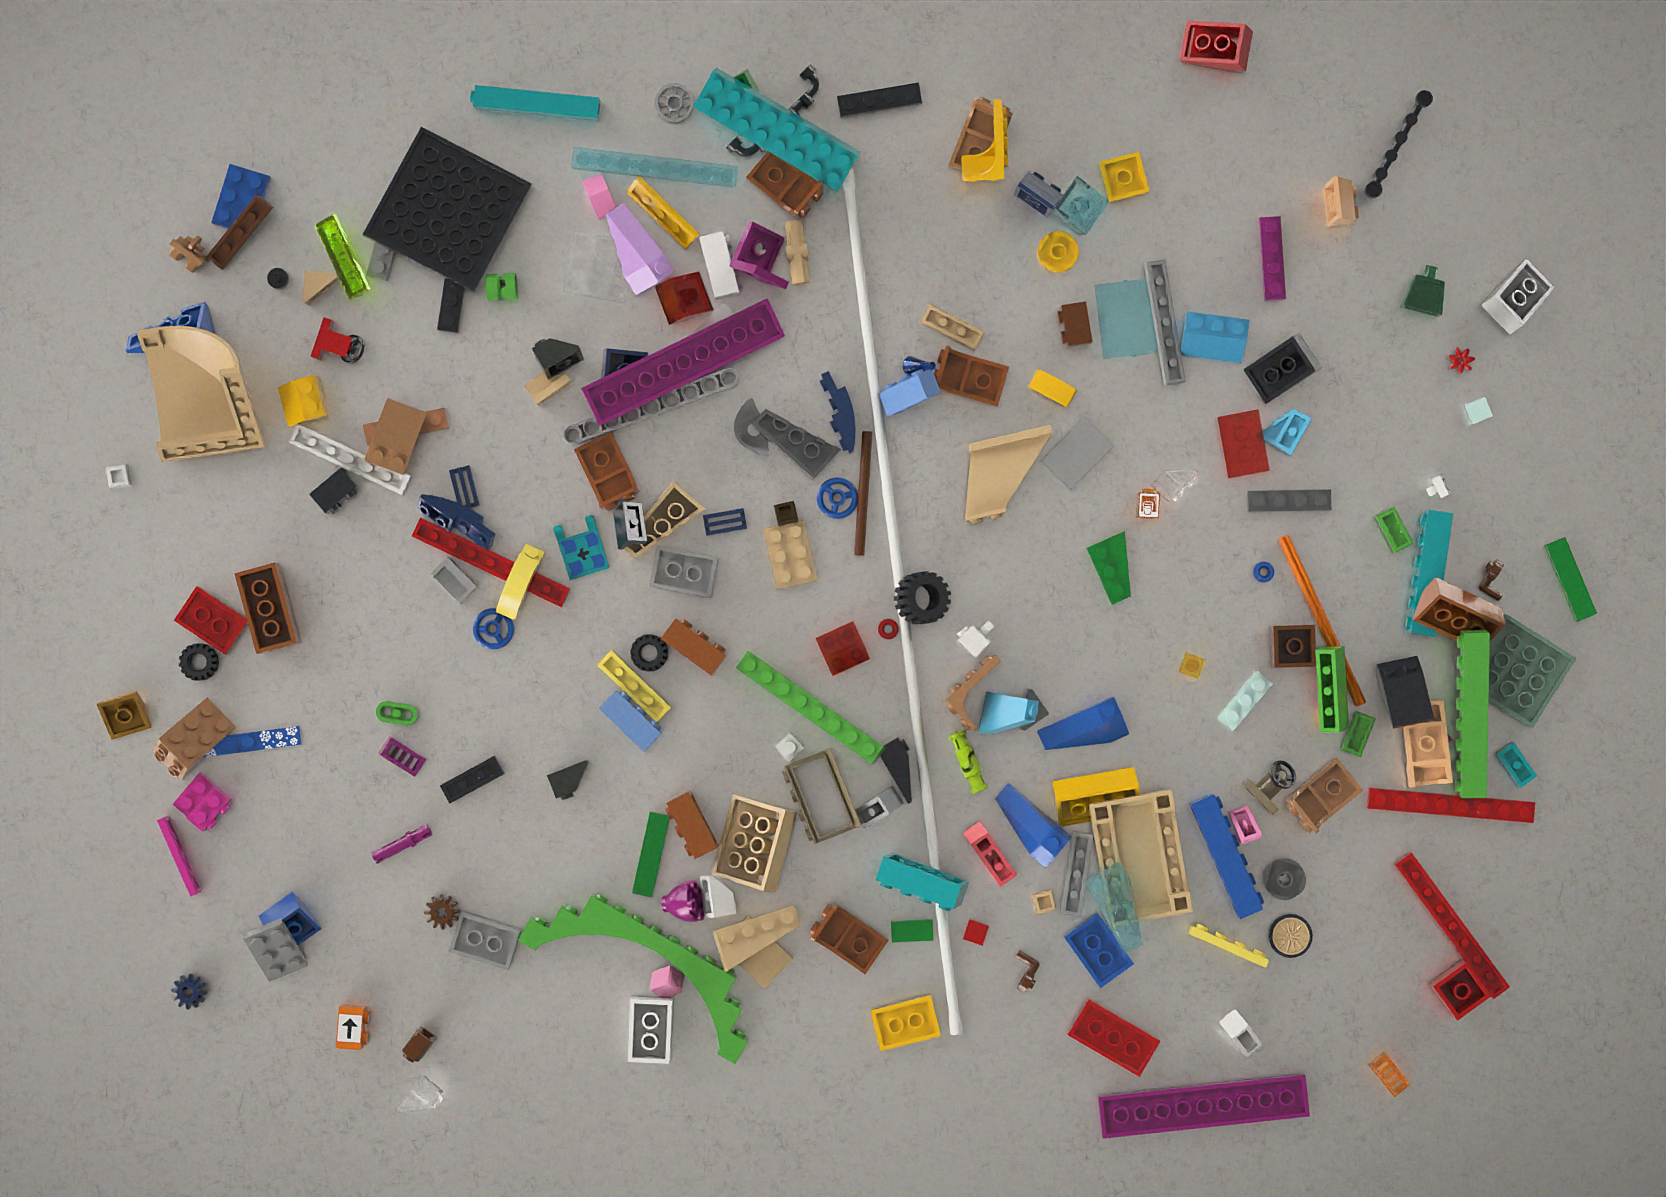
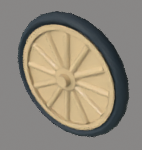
[1269,914,1313,958]

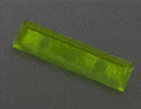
[315,214,370,299]

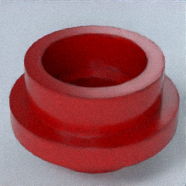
[878,619,899,639]

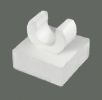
[1426,474,1451,498]

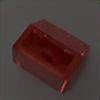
[815,621,870,676]

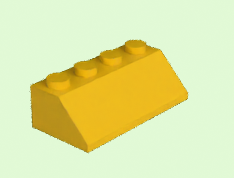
[1052,767,1139,827]

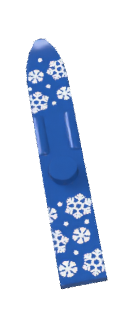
[202,726,301,758]

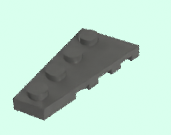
[752,409,841,480]

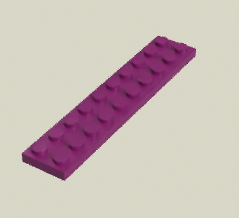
[581,298,785,426]
[1098,1074,1310,1139]

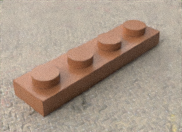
[363,408,449,445]

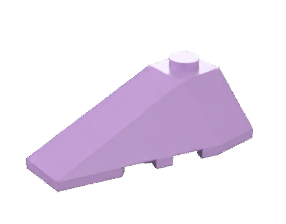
[606,203,675,295]

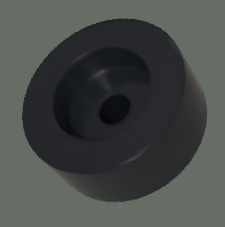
[267,268,289,289]

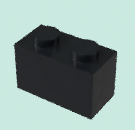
[309,468,360,514]

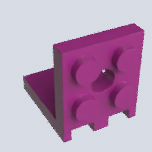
[729,221,789,289]

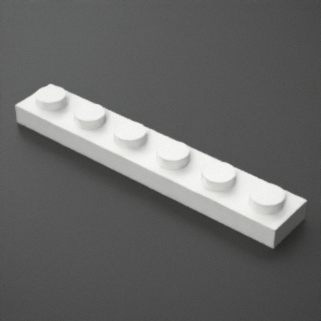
[289,424,412,495]

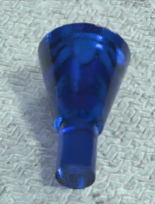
[903,356,936,377]

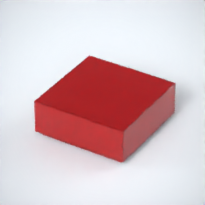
[963,919,989,946]

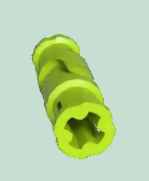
[948,730,988,794]

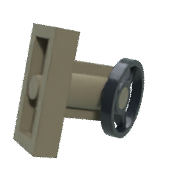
[1242,760,1296,815]

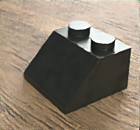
[532,338,584,380]

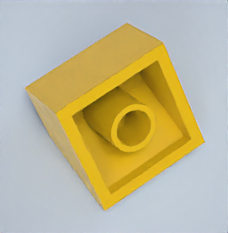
[278,375,329,427]

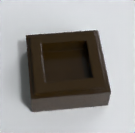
[774,501,799,526]

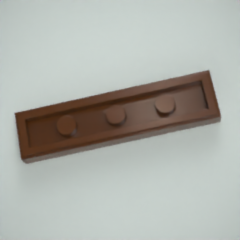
[206,194,274,270]

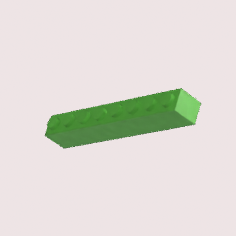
[1455,630,1490,798]
[736,651,885,765]

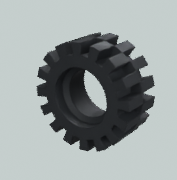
[630,634,668,672]
[179,643,219,681]

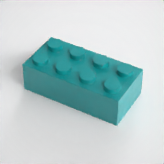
[876,853,969,911]

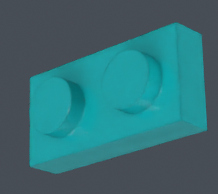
[1495,742,1537,788]

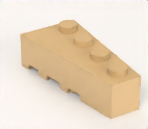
[624,481,705,558]
[713,905,800,972]

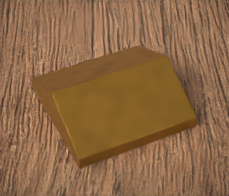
[96,691,151,740]

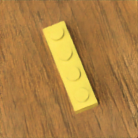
[597,650,671,722]
[1188,923,1269,968]

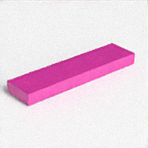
[157,816,201,897]

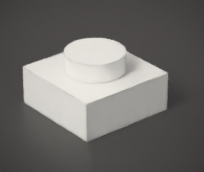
[775,733,804,762]

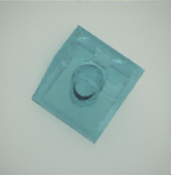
[1053,176,1109,235]

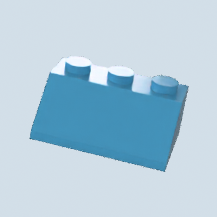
[1180,312,1250,363]

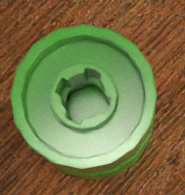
[486,273,518,301]

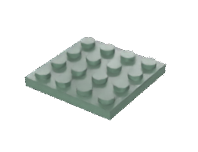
[1488,614,1577,728]

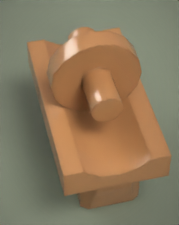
[169,236,209,273]

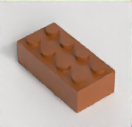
[234,562,301,654]

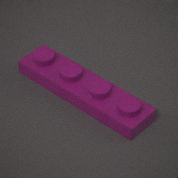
[1259,216,1286,301]

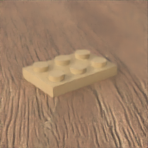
[763,520,817,590]

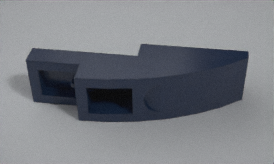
[819,371,856,454]
[417,494,496,551]

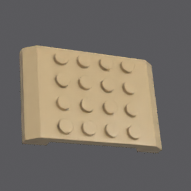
[1089,789,1193,927]

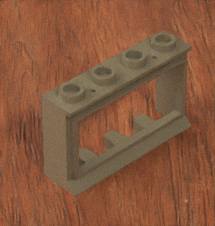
[782,748,861,844]

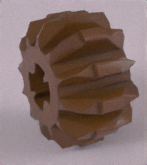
[424,894,460,930]

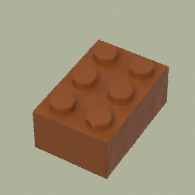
[661,618,727,676]
[665,790,719,859]

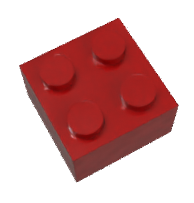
[1429,960,1491,1021]

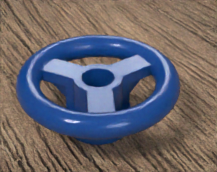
[817,477,858,519]
[473,608,514,649]

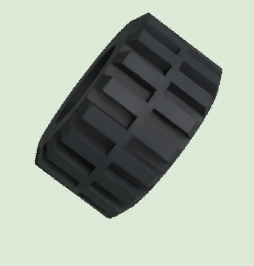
[894,571,951,624]

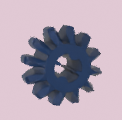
[171,974,208,1010]

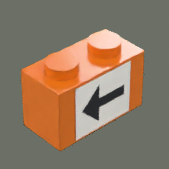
[336,1004,370,1050]

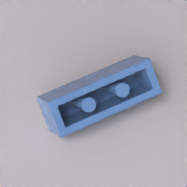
[879,369,941,416]
[599,690,662,751]

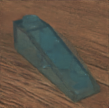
[1083,861,1143,955]

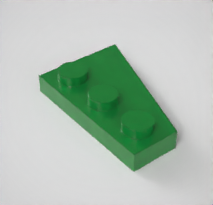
[1086,531,1131,605]

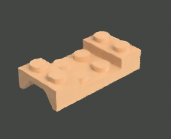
[1403,700,1453,787]

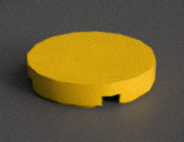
[1038,231,1079,273]

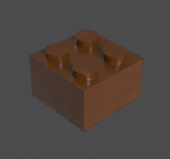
[1270,625,1316,668]

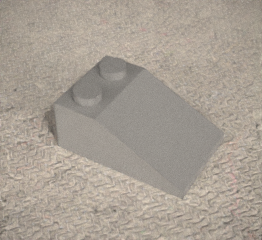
[1481,259,1555,334]

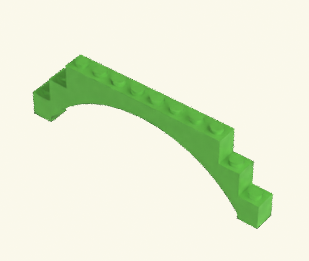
[518,893,748,1064]

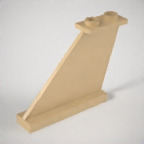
[965,424,1052,524]

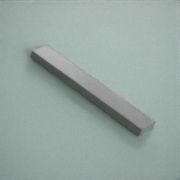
[1144,259,1186,386]

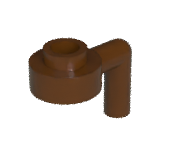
[1479,559,1504,601]
[1016,950,1040,993]

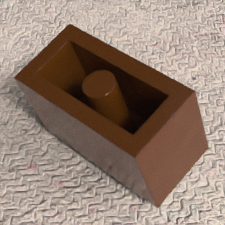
[1057,301,1093,348]

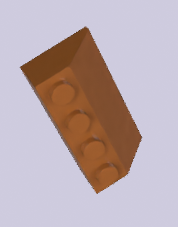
[1413,577,1506,641]

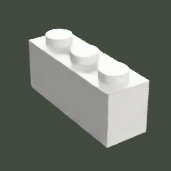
[699,231,742,300]

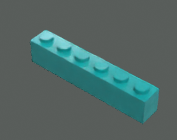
[1405,510,1453,637]

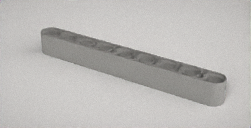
[564,368,739,445]

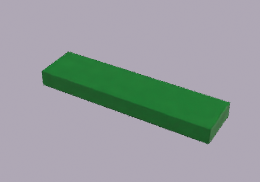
[1545,537,1597,622]
[632,812,670,897]

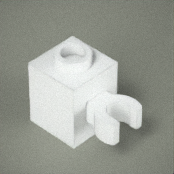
[957,621,994,657]

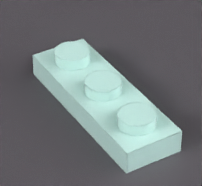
[1216,670,1273,731]

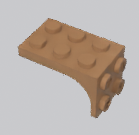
[948,97,1013,181]
[945,655,1001,731]
[153,697,236,780]
[1284,758,1363,834]

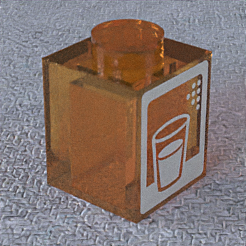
[1136,489,1160,519]

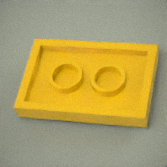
[870,995,941,1051]

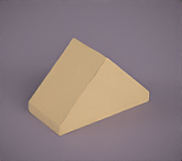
[302,271,340,305]

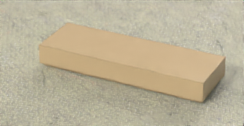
[920,304,984,351]

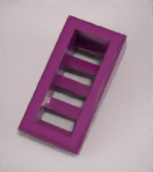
[378,736,426,777]

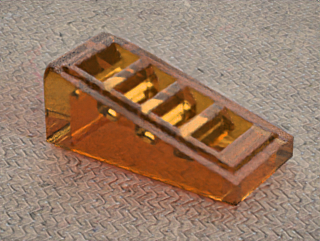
[1368,1052,1410,1097]

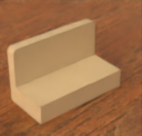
[525,371,572,406]

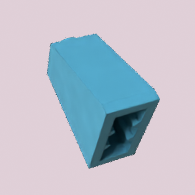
[979,692,1039,735]

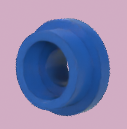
[1253,562,1274,582]

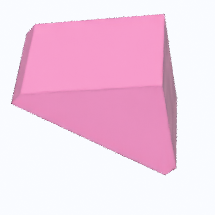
[583,173,616,219]
[1228,805,1262,844]

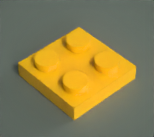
[1098,152,1150,203]

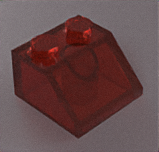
[655,271,713,325]

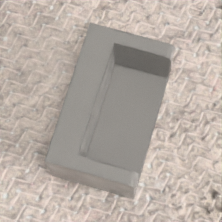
[430,557,478,604]

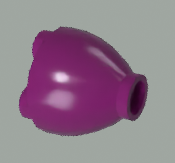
[661,880,704,922]

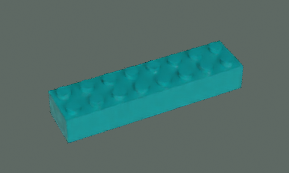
[693,67,860,192]

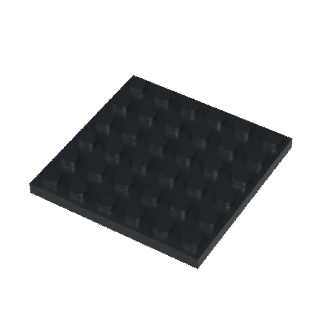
[363,127,532,293]

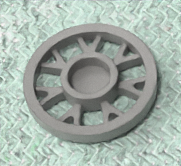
[655,83,694,123]

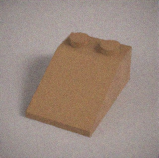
[364,398,427,475]

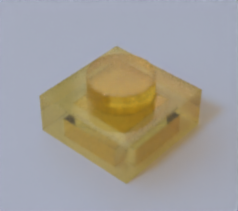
[1178,652,1206,679]

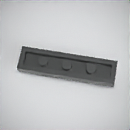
[1247,489,1332,512]

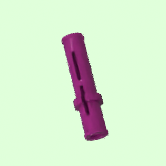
[371,824,433,864]

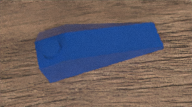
[125,302,214,353]
[1037,697,1129,750]
[995,783,1072,868]

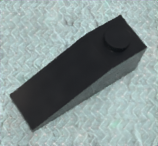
[880,737,912,804]

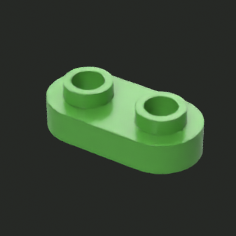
[376,701,418,725]

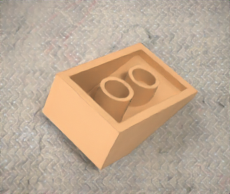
[1324,176,1359,227]

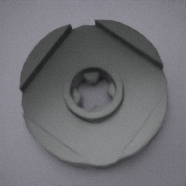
[1263,858,1306,900]

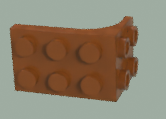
[746,151,824,220]
[934,345,1009,407]
[574,432,640,511]
[809,902,889,974]

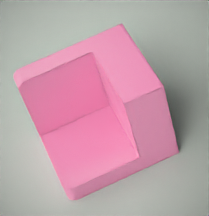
[650,966,685,998]

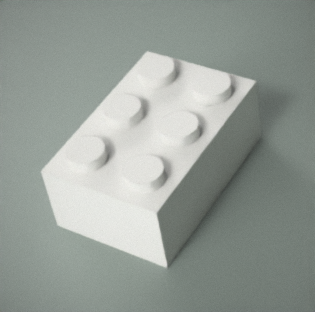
[628,996,673,1064]

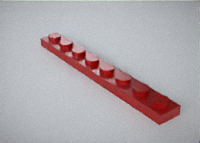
[412,518,571,607]
[1367,788,1535,823]
[1394,852,1510,999]

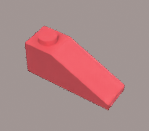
[963,821,1017,887]

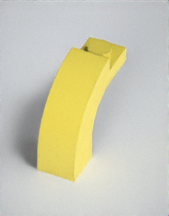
[496,544,545,620]

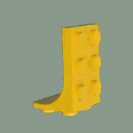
[961,99,1008,182]

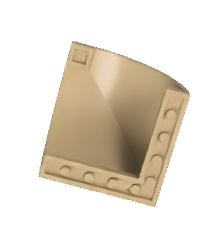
[138,326,265,462]

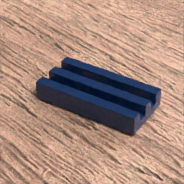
[449,465,480,508]
[703,508,747,536]

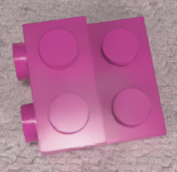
[172,772,232,832]

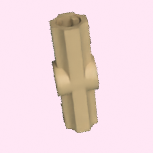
[785,220,810,285]

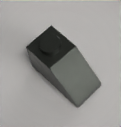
[547,760,589,801]

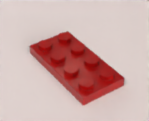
[1067,999,1160,1077]

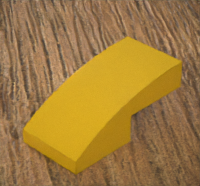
[1028,369,1077,408]

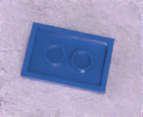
[211,164,270,236]
[1064,913,1134,988]

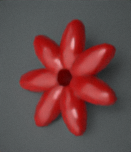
[1448,347,1475,374]

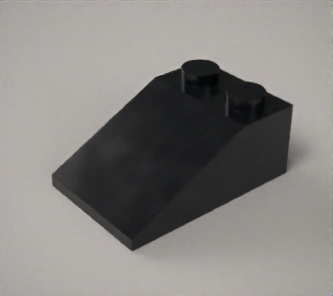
[1243,333,1322,404]
[1376,656,1434,729]

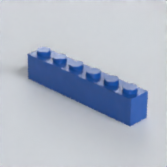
[1189,793,1264,919]

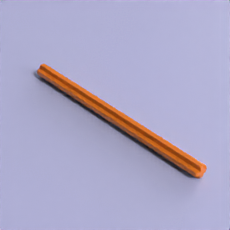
[1279,535,1366,707]

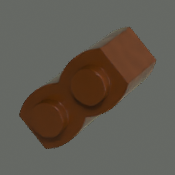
[402,1026,437,1063]

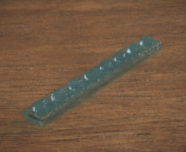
[571,147,738,188]

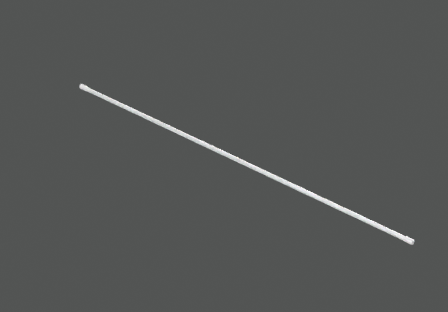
[843,169,963,1035]

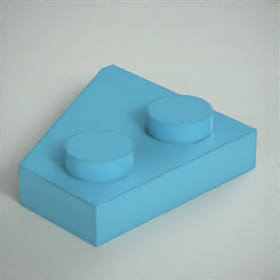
[1256,409,1312,456]

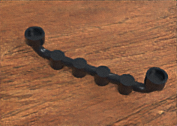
[726,64,819,157]
[1364,90,1433,199]

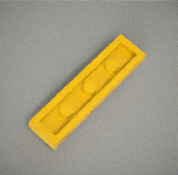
[626,176,699,249]

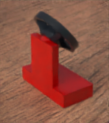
[310,317,364,364]

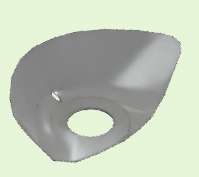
[734,398,769,455]

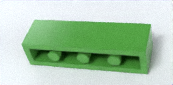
[1315,646,1349,733]

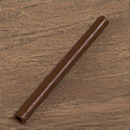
[854,431,872,556]

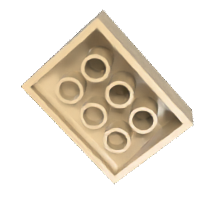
[712,794,797,892]

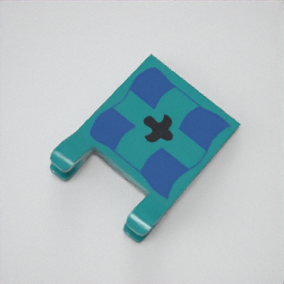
[553,515,610,580]

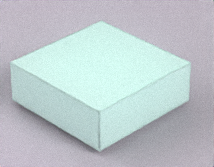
[1465,397,1493,424]

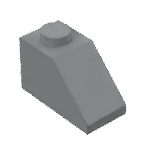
[855,786,904,828]

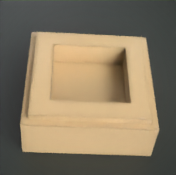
[1031,889,1057,915]

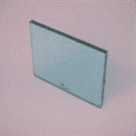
[1094,279,1158,359]

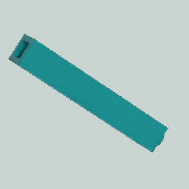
[470,85,601,121]

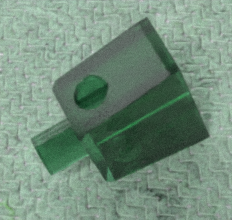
[1400,265,1445,317]

